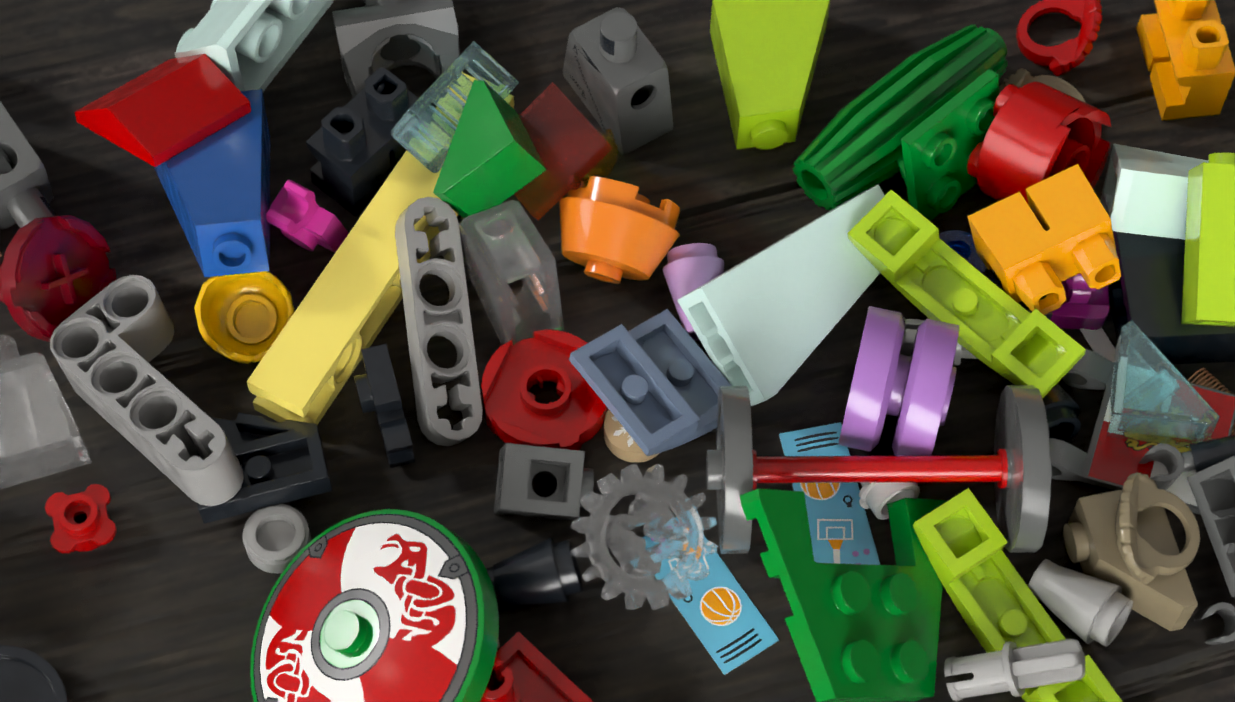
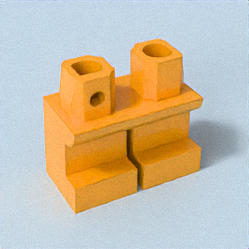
[1136,0,1235,120]
[967,164,1121,315]

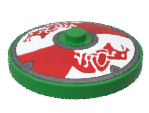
[250,509,499,702]

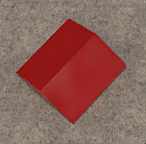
[75,54,252,167]

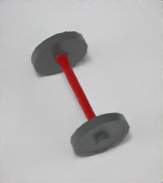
[706,385,1052,554]

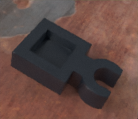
[354,344,415,468]

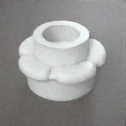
[859,482,920,520]

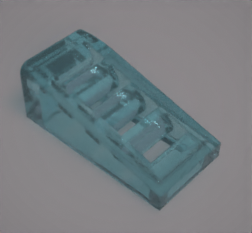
[391,41,520,173]

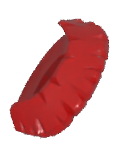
[1016,0,1102,76]

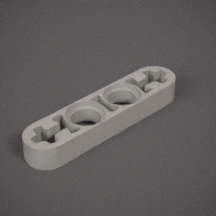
[395,197,483,446]

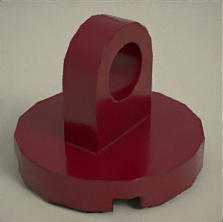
[0,215,117,342]

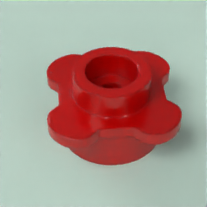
[45,484,117,554]

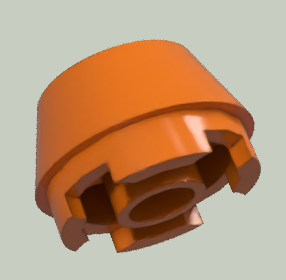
[559,176,680,284]

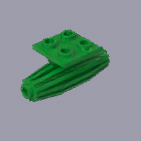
[793,24,1008,221]

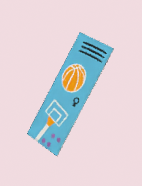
[779,422,880,565]
[633,511,779,675]

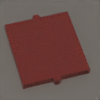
[514,82,613,221]

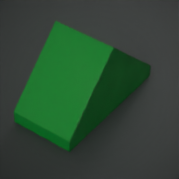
[433,80,547,222]

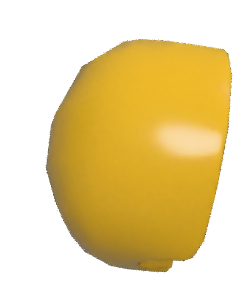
[194,271,295,364]

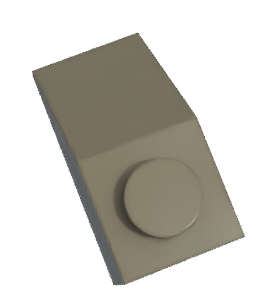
[1063,489,1198,631]

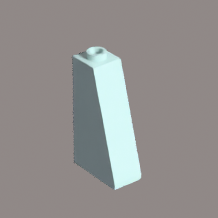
[1100,144,1208,240]
[677,185,885,406]

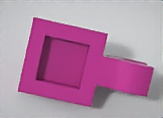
[266,180,349,253]

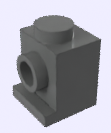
[494,443,594,521]

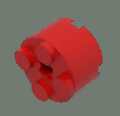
[967,82,1112,205]

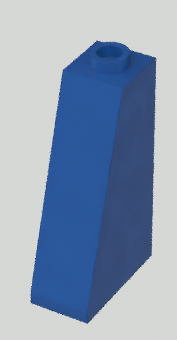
[154,89,270,277]

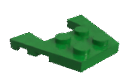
[740,489,947,702]

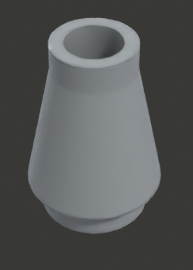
[1028,559,1133,647]

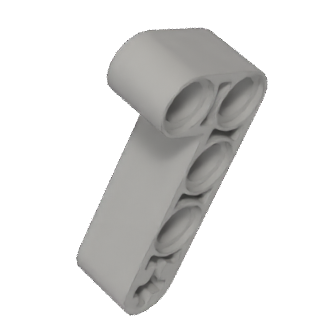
[50,275,244,506]

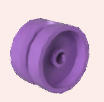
[838,306,959,456]

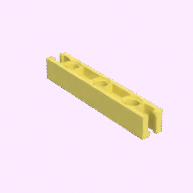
[246,72,514,425]

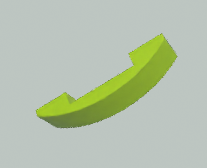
[847,190,1086,399]
[913,488,1123,702]

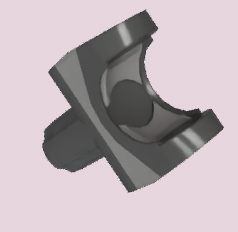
[332,0,461,98]

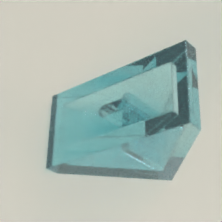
[1106,320,1220,447]

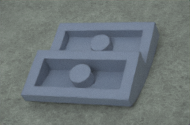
[569,309,732,456]

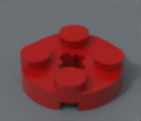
[481,329,608,450]

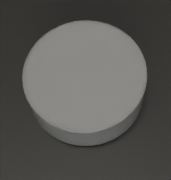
[243,504,311,574]

